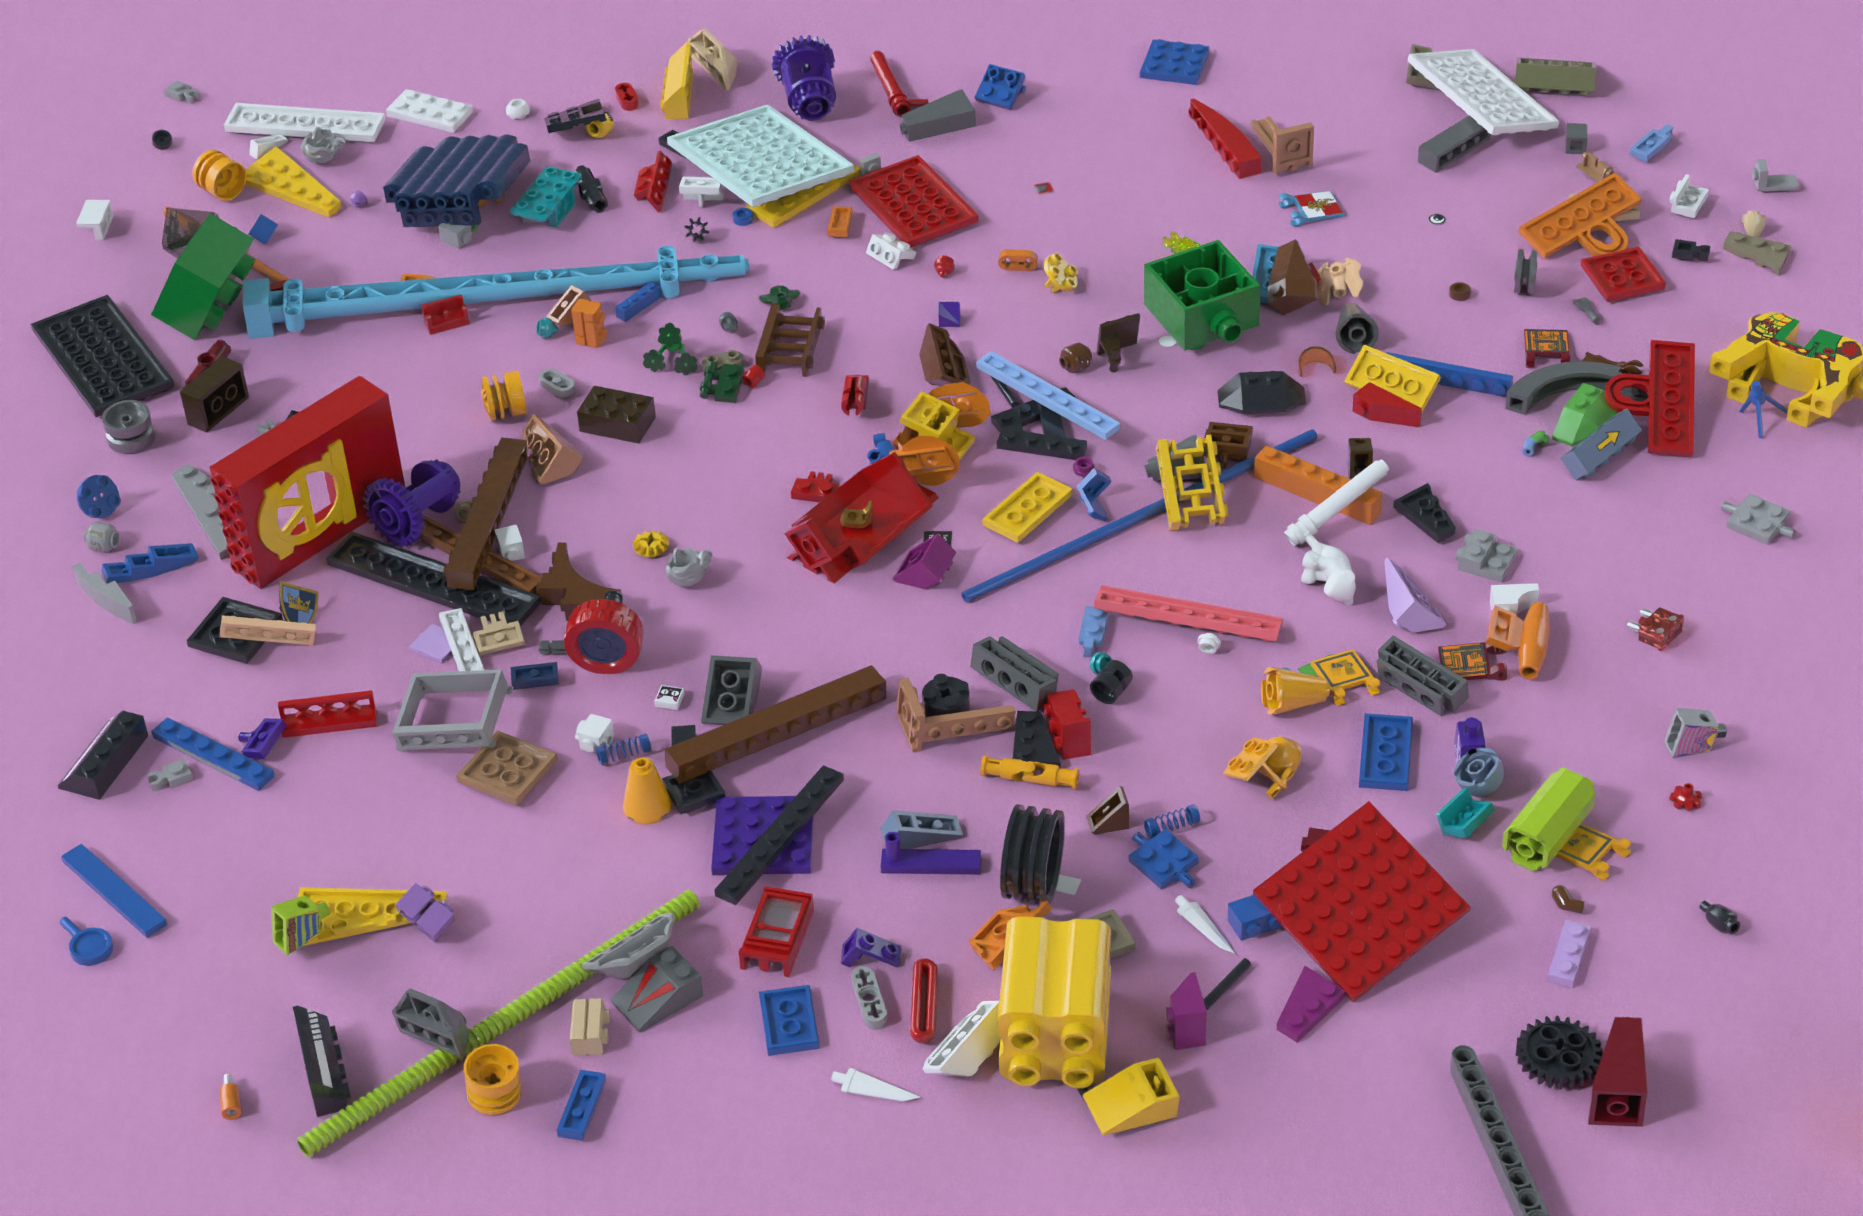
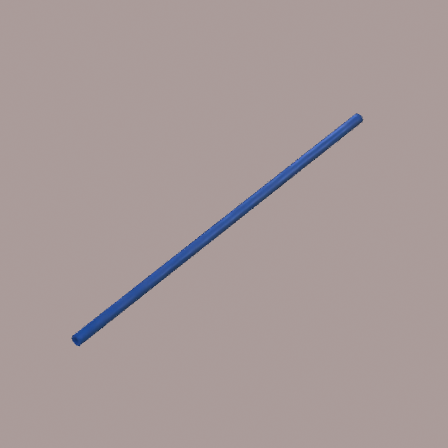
[961,429,1317,602]

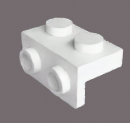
[1669,174,1709,218]
[866,233,916,270]

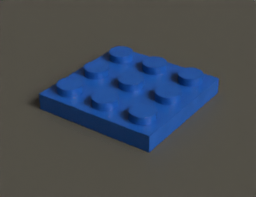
[1140,39,1209,85]

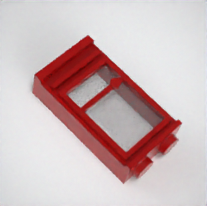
[738,886,814,977]

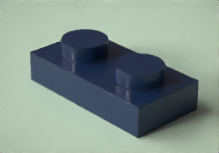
[510,662,559,690]

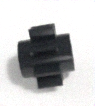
[684,217,709,242]

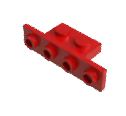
[634,150,672,212]

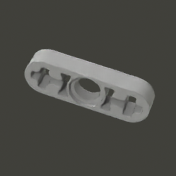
[851,966,887,1030]

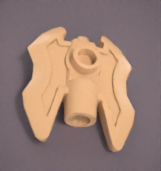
[1317,258,1363,305]

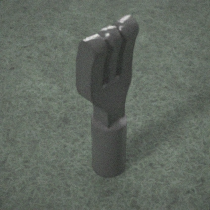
[1573,297,1601,325]

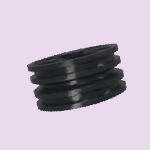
[1000,804,1065,904]

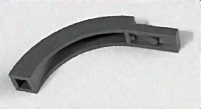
[1505,362,1648,415]

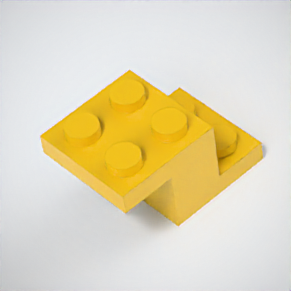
[900,391,975,467]

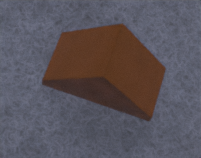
[1086,786,1129,835]

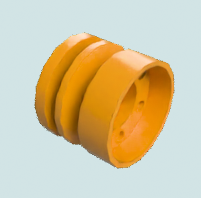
[192,149,247,201]
[481,370,527,421]
[464,1044,521,1115]

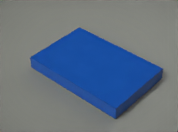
[759,985,820,1056]

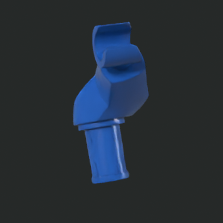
[867,433,894,465]

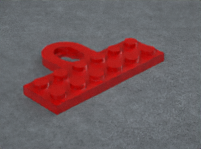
[1604,340,1695,457]

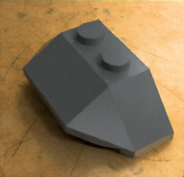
[392,988,469,1058]

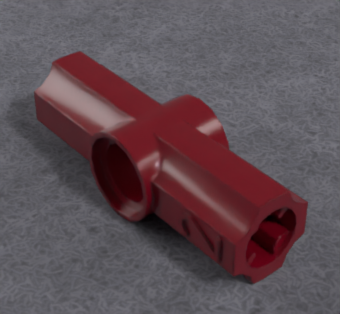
[185,340,232,386]

